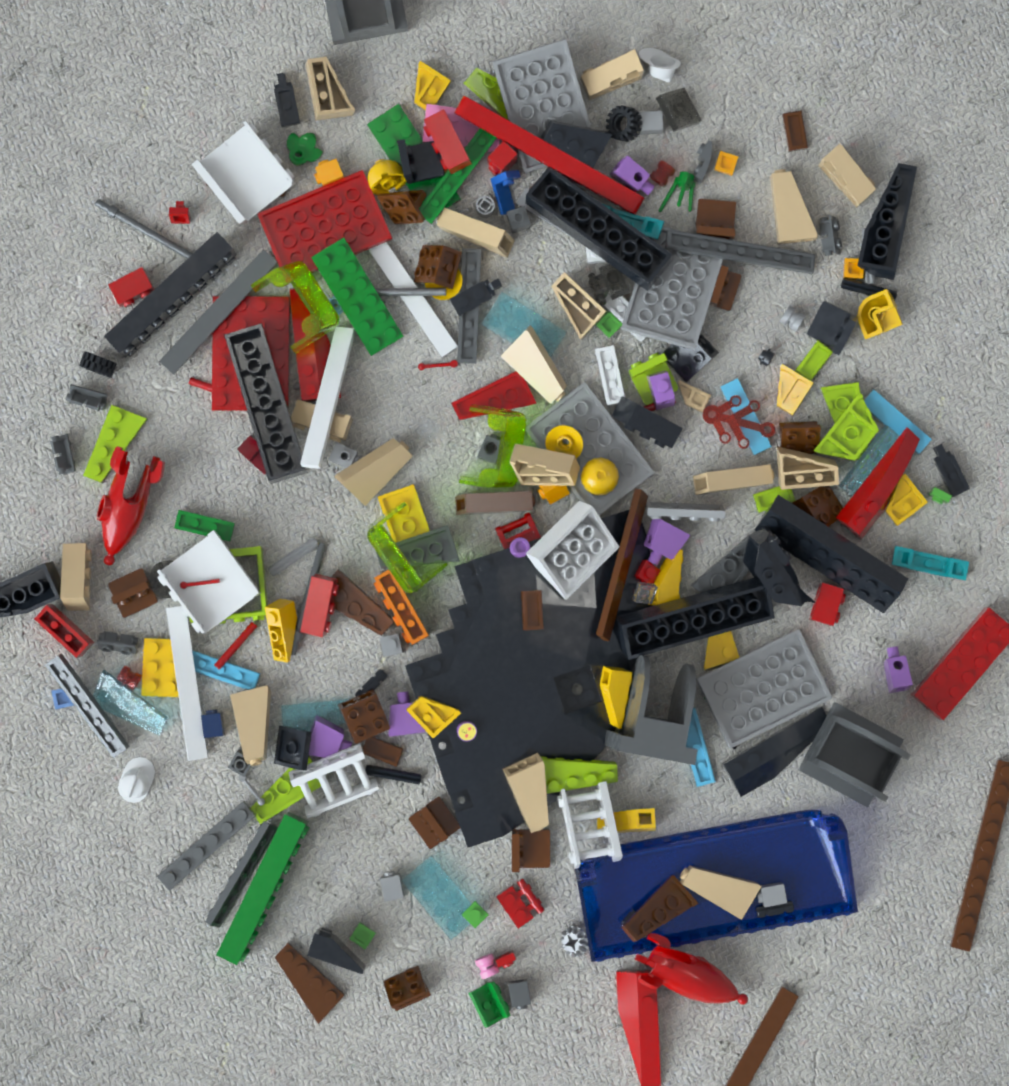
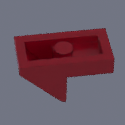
[237,436,266,475]

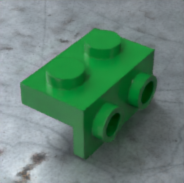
[468,981,511,1028]

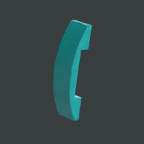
[601,203,665,240]
[891,546,969,581]

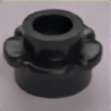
[758,348,775,367]

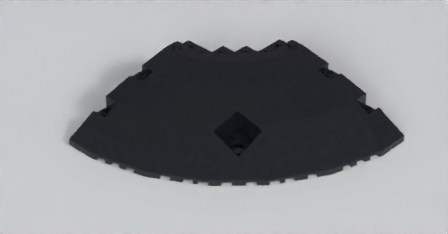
[405,509,653,848]

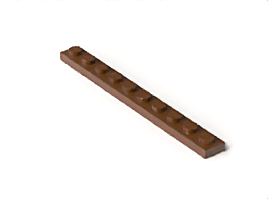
[950,759,1009,952]

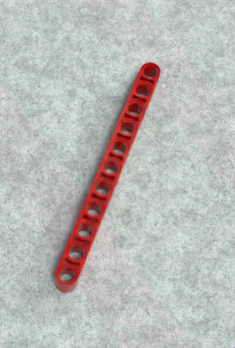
[454,96,645,215]

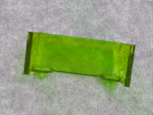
[251,261,340,353]
[459,404,527,488]
[367,502,448,593]

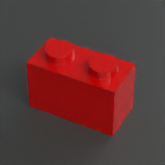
[488,141,517,176]
[108,267,155,308]
[809,583,846,626]

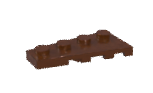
[332,569,394,636]
[275,942,345,1024]

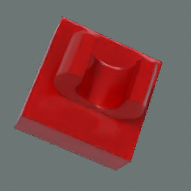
[169,201,191,224]

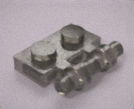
[588,264,630,306]

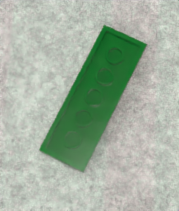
[367,104,461,212]
[311,237,404,356]

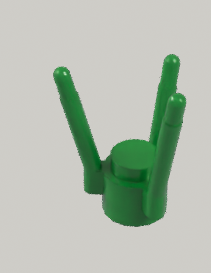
[658,172,696,212]

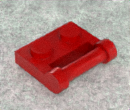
[495,512,541,549]

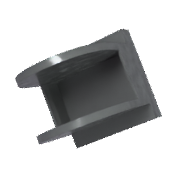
[325,0,408,45]
[604,655,698,765]
[798,702,911,807]

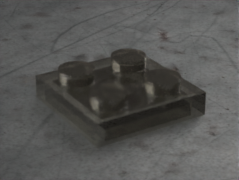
[656,88,702,132]

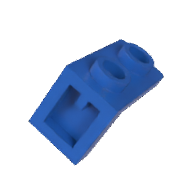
[490,170,521,215]

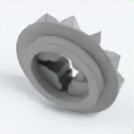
[560,926,588,957]

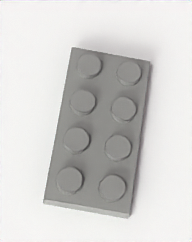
[646,502,725,521]

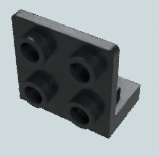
[397,139,444,184]
[807,301,858,355]
[662,333,719,382]

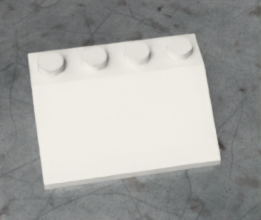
[526,501,619,600]

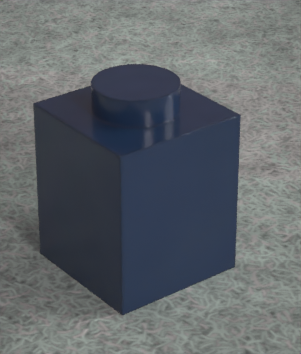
[201,709,225,738]

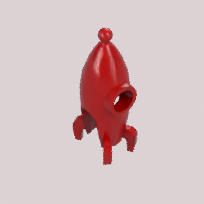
[97,446,165,566]
[635,933,748,1005]

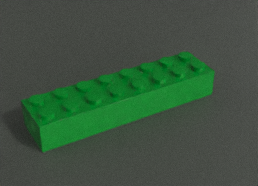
[216,812,310,965]

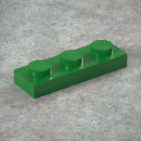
[174,510,235,542]

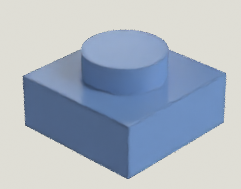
[51,689,74,710]

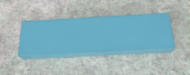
[720,378,772,455]
[864,390,932,454]
[192,650,261,690]
[686,708,716,787]

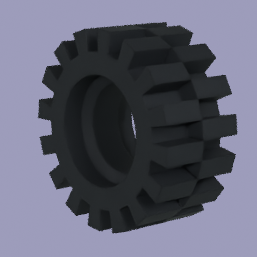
[606,105,642,142]
[79,351,117,378]

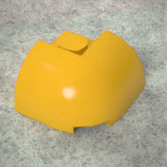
[857,289,903,340]

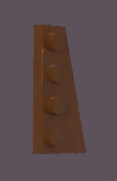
[621,875,698,942]

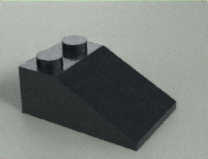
[307,927,366,974]

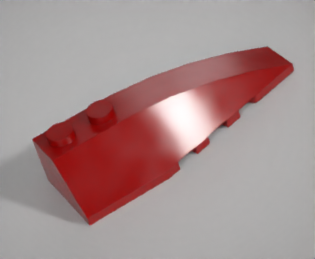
[290,287,341,402]
[836,427,920,540]
[616,969,661,1086]

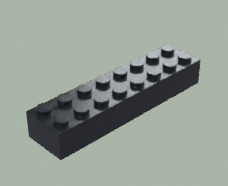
[525,167,672,291]
[104,232,237,358]
[224,324,308,484]
[754,495,909,613]
[616,577,775,660]

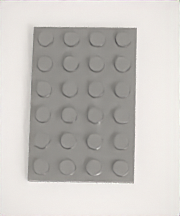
[492,39,591,173]
[621,226,723,351]
[524,382,655,515]
[696,629,832,749]

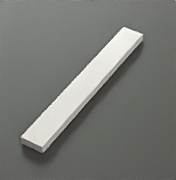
[368,242,458,358]
[300,327,356,469]
[166,606,208,761]

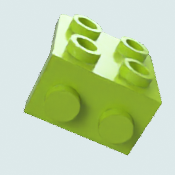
[628,352,678,405]

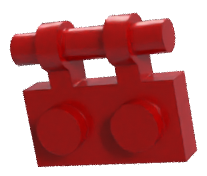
[496,878,545,929]

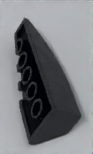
[857,163,917,280]
[0,561,61,618]
[722,707,827,797]

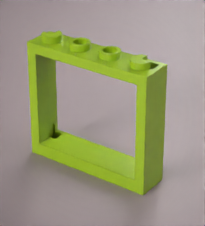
[190,546,268,624]

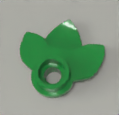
[286,133,323,166]

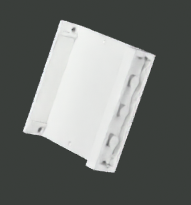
[192,121,295,226]
[157,530,261,634]

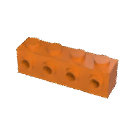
[373,568,429,645]

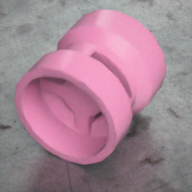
[475,953,500,979]

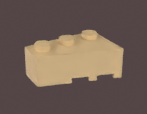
[580,49,644,100]
[306,57,355,121]

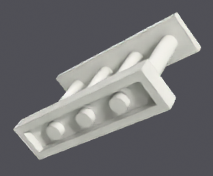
[289,743,379,819]
[557,782,623,869]

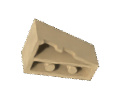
[818,143,876,208]
[551,272,608,340]
[291,399,353,443]
[510,444,580,486]
[776,446,839,490]
[60,543,92,611]

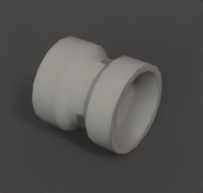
[476,196,495,218]
[779,306,805,331]

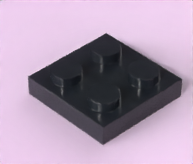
[274,725,312,770]

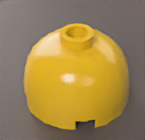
[368,159,406,195]
[581,457,619,496]

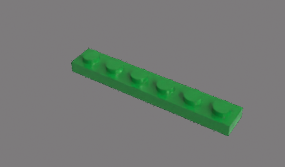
[419,128,497,225]

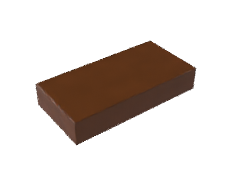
[782,110,808,152]
[521,590,544,630]
[363,737,404,767]

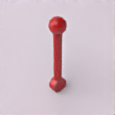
[418,360,458,370]
[180,579,220,589]

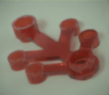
[703,395,776,449]

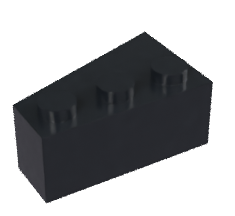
[541,120,612,168]
[612,396,683,448]

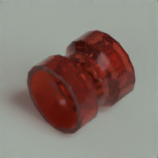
[649,160,676,187]
[115,665,142,691]

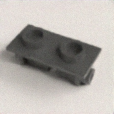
[819,215,842,256]
[66,384,108,411]
[50,434,76,475]
[97,631,138,655]

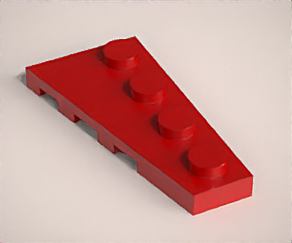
[451,371,537,420]

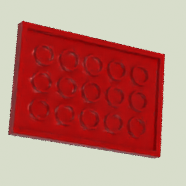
[257,170,392,284]
[212,296,290,411]

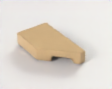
[678,380,711,413]

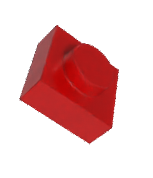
[634,560,661,587]
[495,950,516,968]

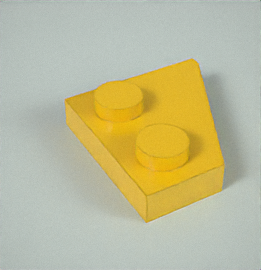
[414,61,451,111]
[777,364,814,416]
[885,473,928,526]
[703,631,739,670]
[406,696,461,738]

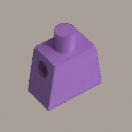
[610,155,655,195]
[646,371,675,411]
[644,519,690,566]
[884,647,913,694]
[389,691,426,737]
[309,715,352,758]

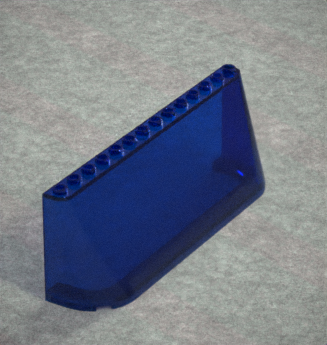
[575,810,858,962]

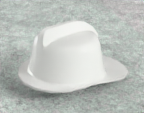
[639,48,681,82]
[118,757,155,803]

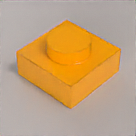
[714,151,738,176]
[843,258,864,279]

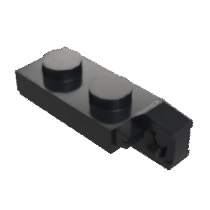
[274,73,301,128]
[450,278,502,316]
[933,444,970,497]

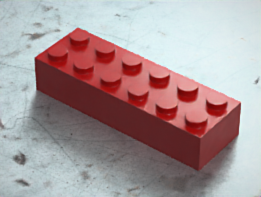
[910,607,1009,720]

